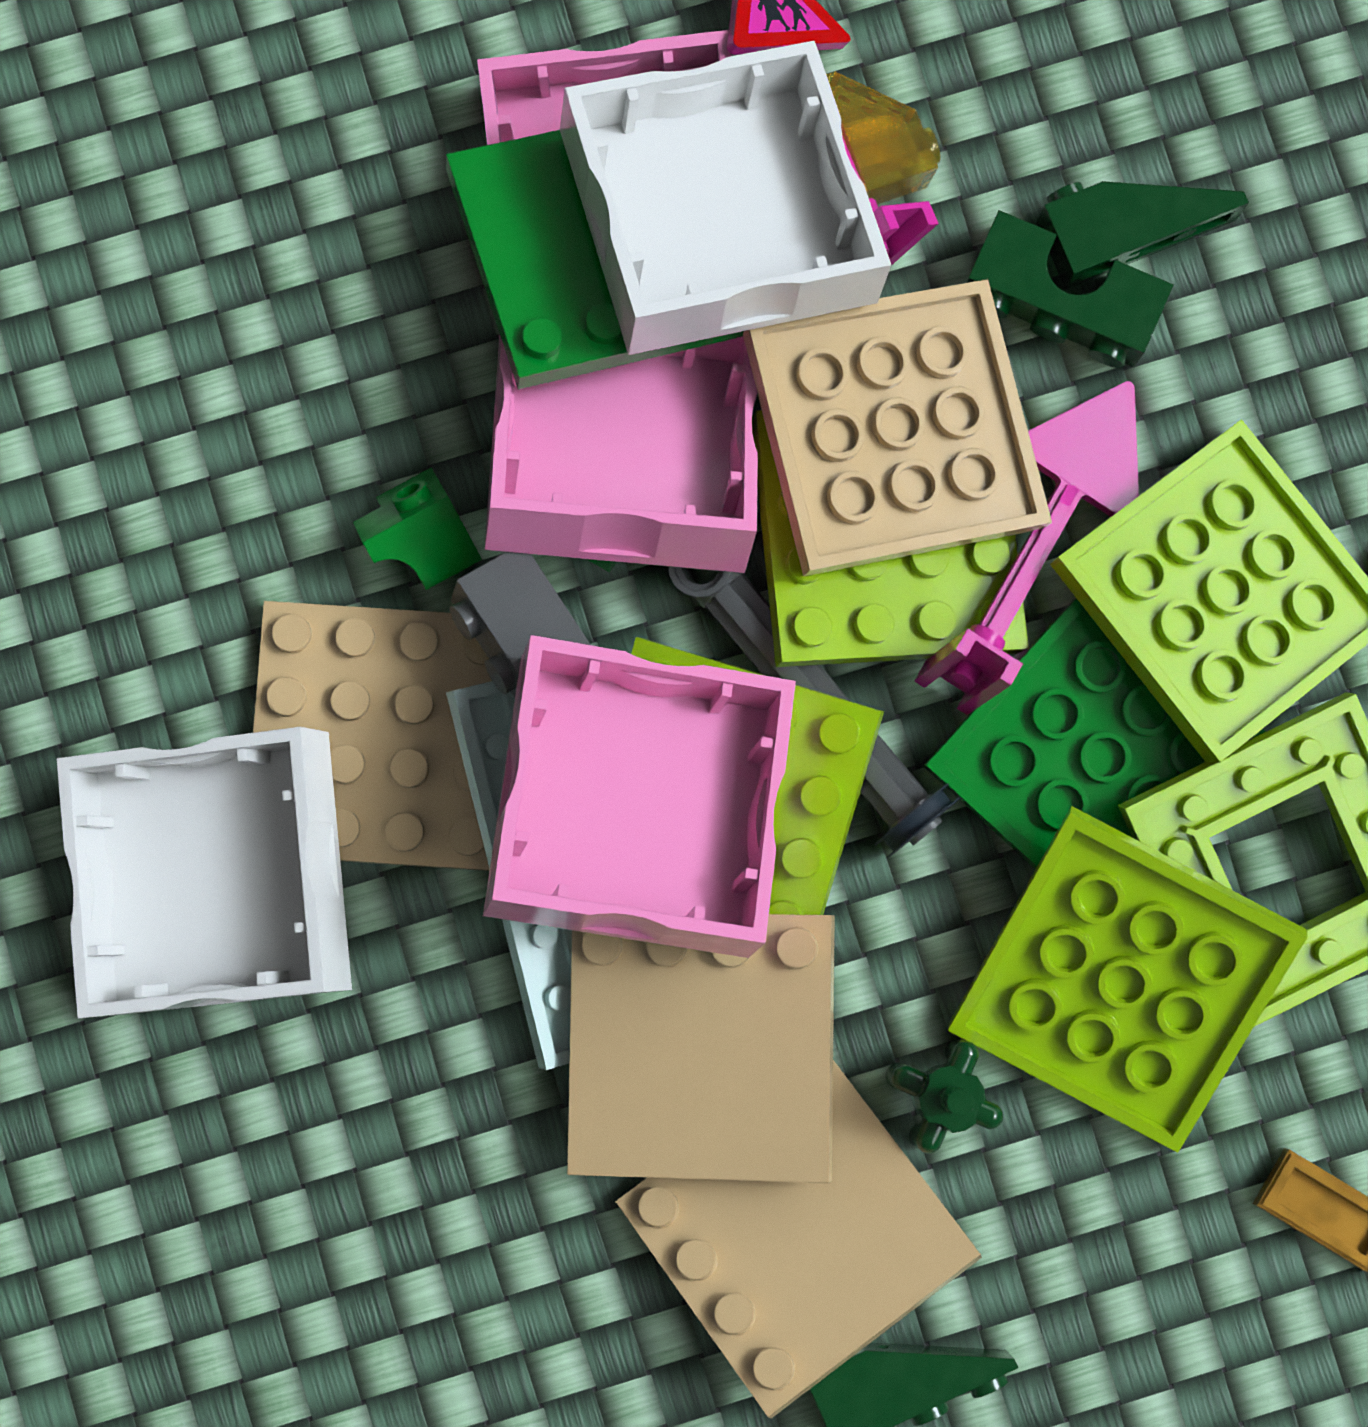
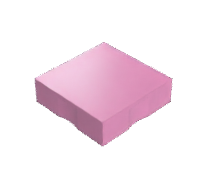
[485,335,758,573]
[483,635,796,958]

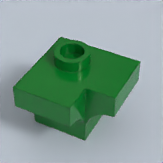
[353,468,482,590]

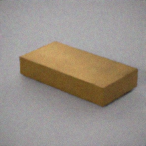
[1252,1148,1368,1273]

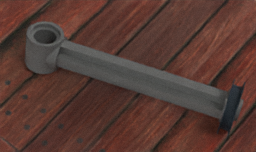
[668,566,961,859]

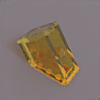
[826,71,941,204]

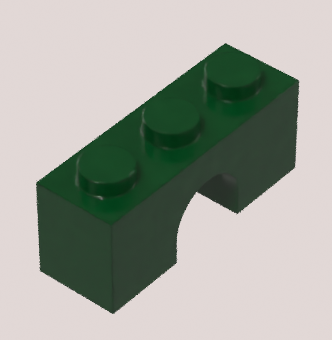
[967,210,1174,368]

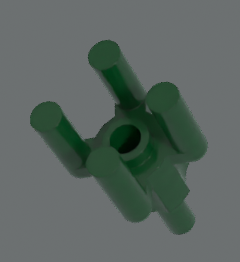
[886,1039,1003,1153]

